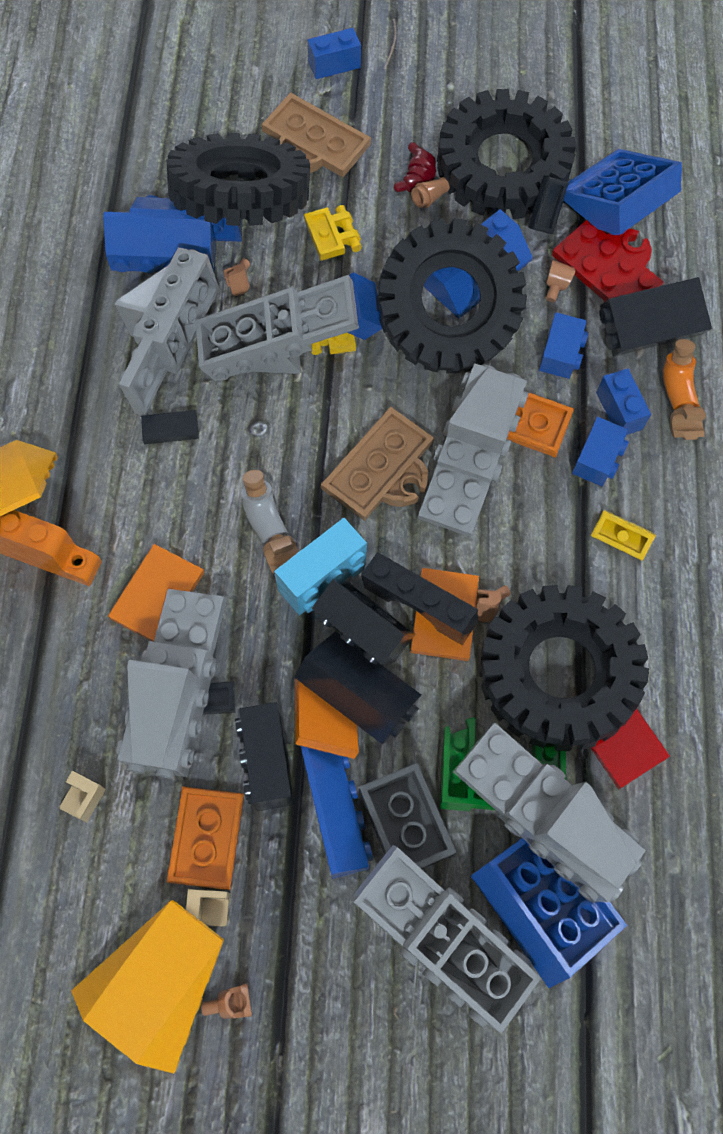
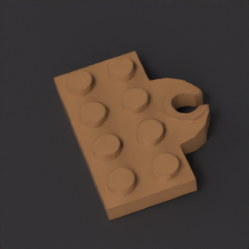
[262,92,371,177]
[321,407,434,521]

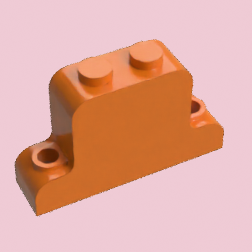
[0,510,102,587]

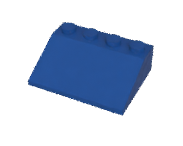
[564,149,682,235]
[471,838,627,988]

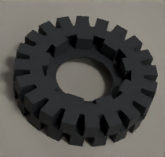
[437,89,576,219]
[166,133,310,226]
[376,218,527,374]
[479,585,649,751]

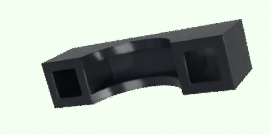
[361,552,478,645]

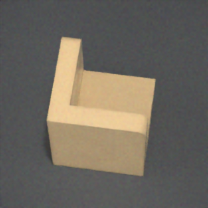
[60,771,106,823]
[186,889,230,927]

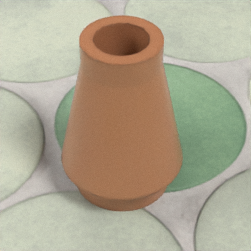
[411,177,449,208]

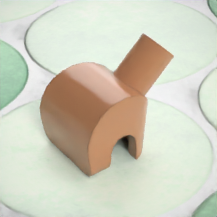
[223,259,250,296]
[546,260,575,302]
[476,585,511,622]
[201,984,252,1019]

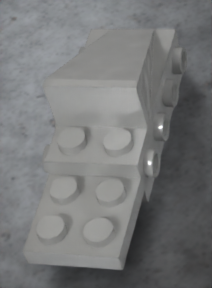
[115,247,219,415]
[196,275,359,381]
[418,363,529,537]
[117,589,227,779]
[453,722,646,903]
[350,845,541,1034]

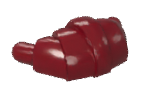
[393,142,436,192]

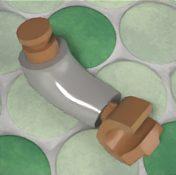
[241,470,299,573]

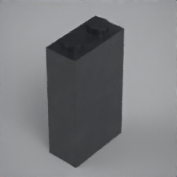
[599,277,712,357]
[294,631,422,744]

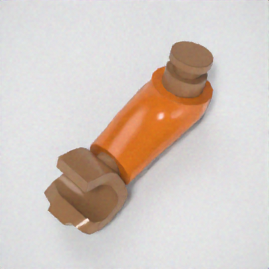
[662,339,706,440]

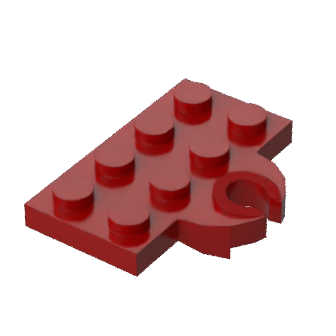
[551,220,664,301]

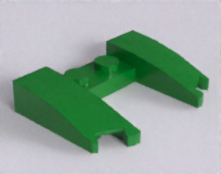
[439,718,567,812]

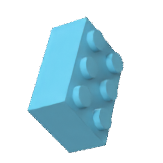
[274,518,367,616]

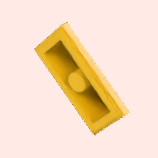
[591,509,656,561]

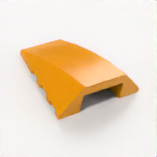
[0,440,58,516]
[71,900,224,1074]

